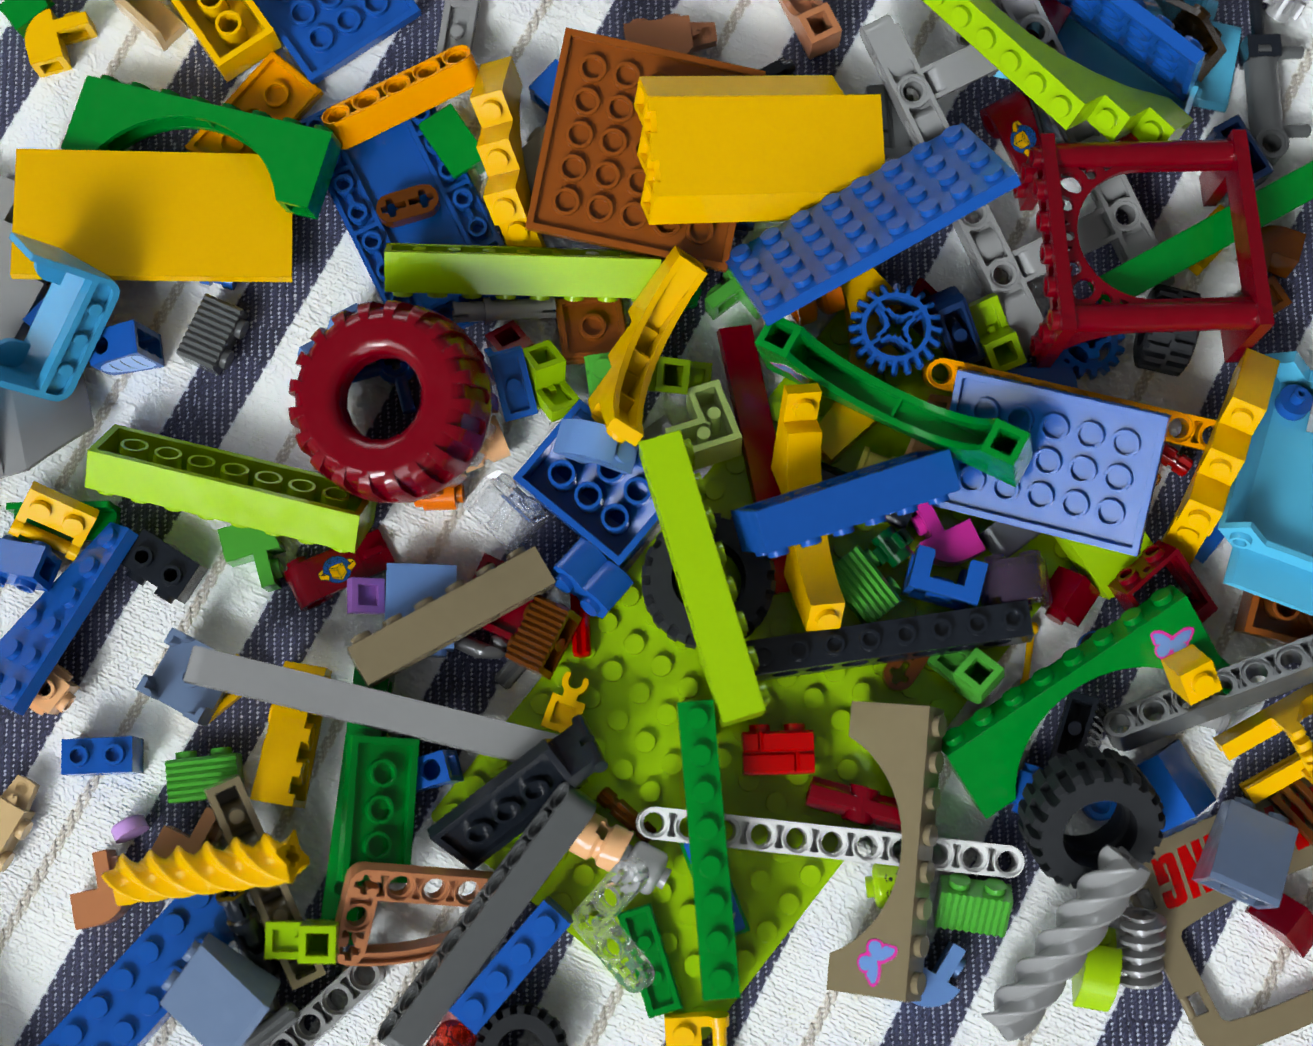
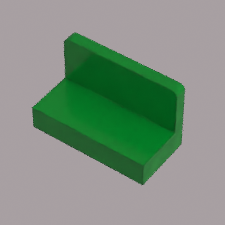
[418,103,486,179]

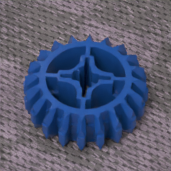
[848,283,943,377]

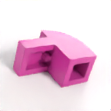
[911,502,986,567]

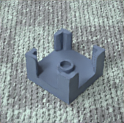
[136,627,226,726]

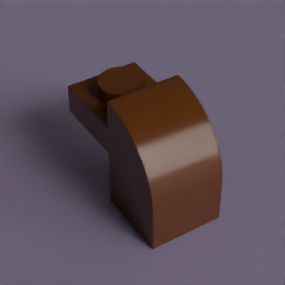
[1235,225,1306,292]

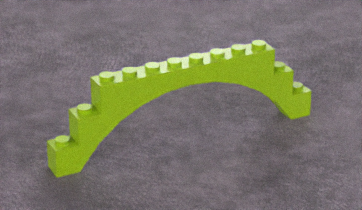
[922,0,1194,142]

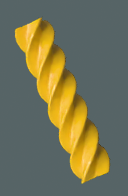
[102,829,310,906]

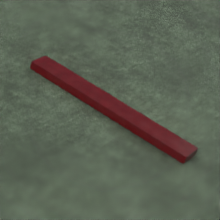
[717,324,790,595]

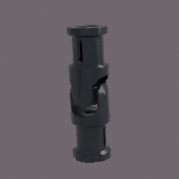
[215,889,282,979]

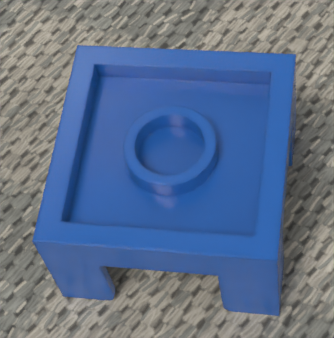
[900,544,988,610]

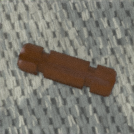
[596,787,657,843]

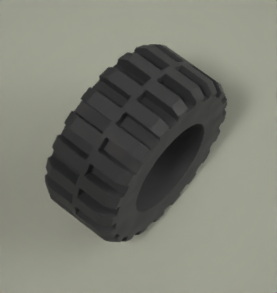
[641,513,776,649]
[1017,747,1165,889]

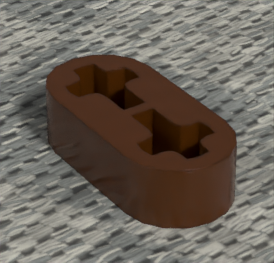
[376,184,440,228]
[882,657,930,691]

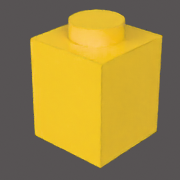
[1161,644,1223,706]

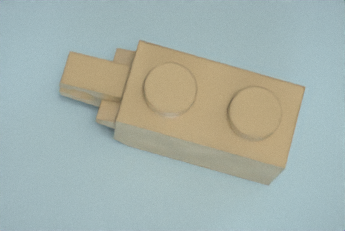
[0,775,40,872]

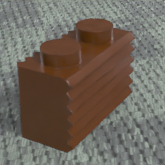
[505,594,582,680]

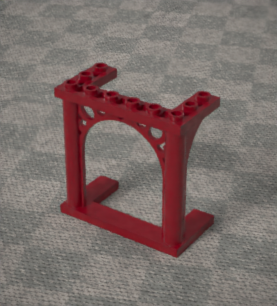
[1013,129,1275,368]

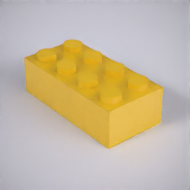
[170,0,282,82]

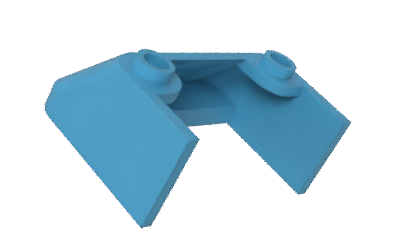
[0,232,120,402]

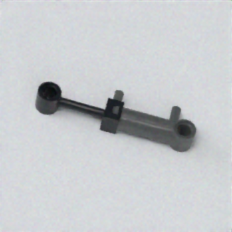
[1238,0,1311,167]

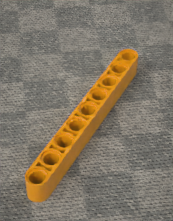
[922,358,1216,450]

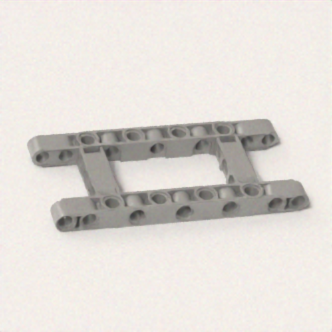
[859,0,1175,357]

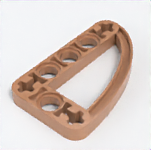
[335,862,494,966]

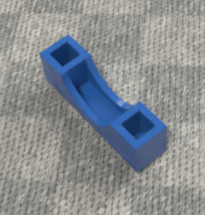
[448,896,575,1035]

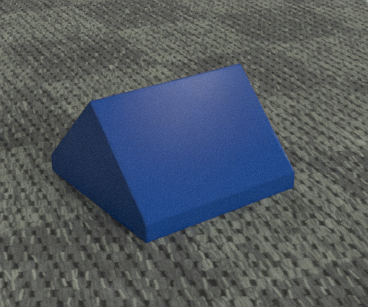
[1136,739,1217,833]

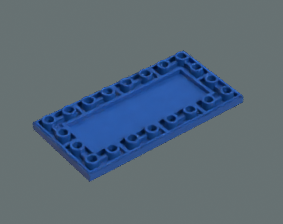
[299,97,530,329]

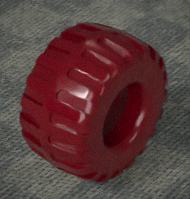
[288,300,499,503]

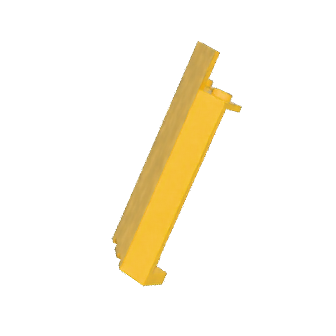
[634,75,885,225]

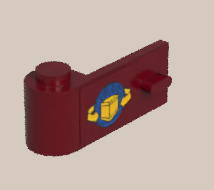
[980,90,1065,181]
[283,529,396,612]

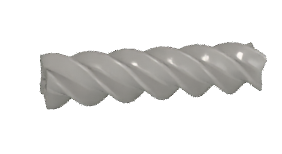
[981,845,1151,1042]

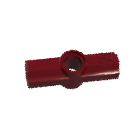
[805,776,901,832]

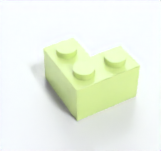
[665,379,742,471]

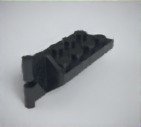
[427,714,608,870]

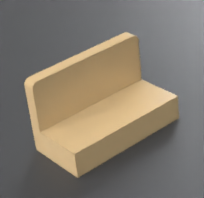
[113,0,187,52]

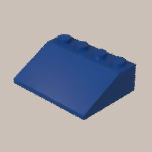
[513,399,659,569]

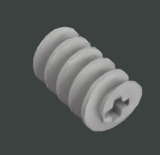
[1119,907,1167,990]

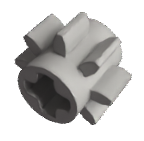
[1263,0,1307,23]

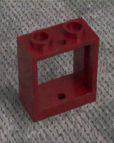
[1108,540,1218,623]

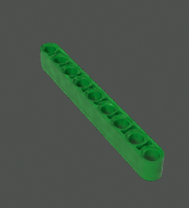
[1088,161,1313,304]

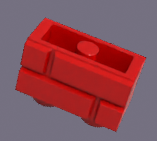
[741,723,815,776]

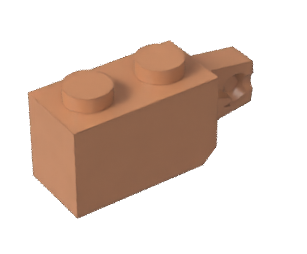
[623,14,717,55]

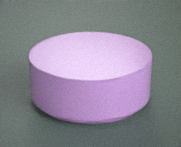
[111,814,149,844]

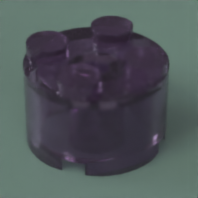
[980,550,1053,612]

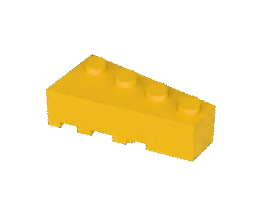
[250,661,332,809]

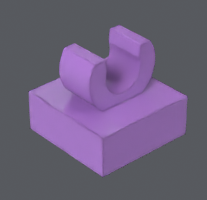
[347,577,385,615]

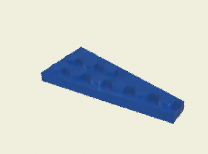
[0,522,139,716]

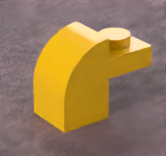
[25,8,98,78]

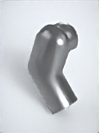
[454,635,508,659]

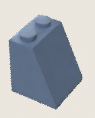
[1191,797,1299,910]
[159,933,281,1046]

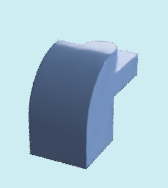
[553,419,639,474]
[912,942,966,1007]

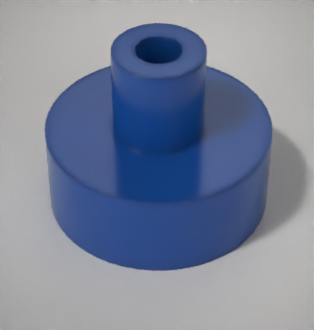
[1275,384,1313,421]

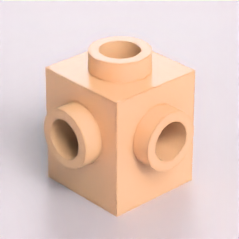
[29,664,80,716]

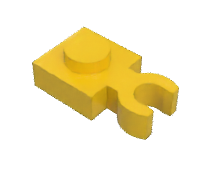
[540,671,589,733]

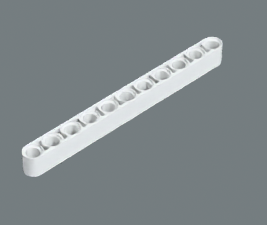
[636,807,1025,878]

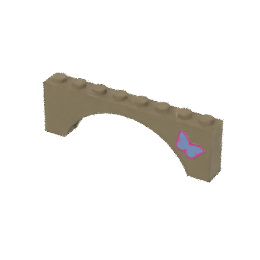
[826,701,947,1002]

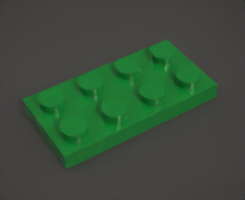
[336,735,420,884]

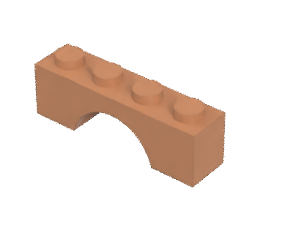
[778,0,842,60]

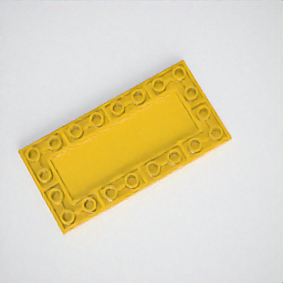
[10,149,293,282]

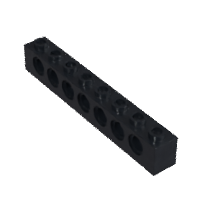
[745,600,1034,682]

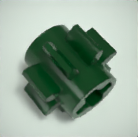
[871,525,914,568]

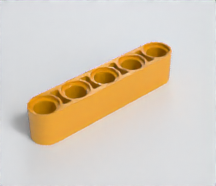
[321,45,479,150]

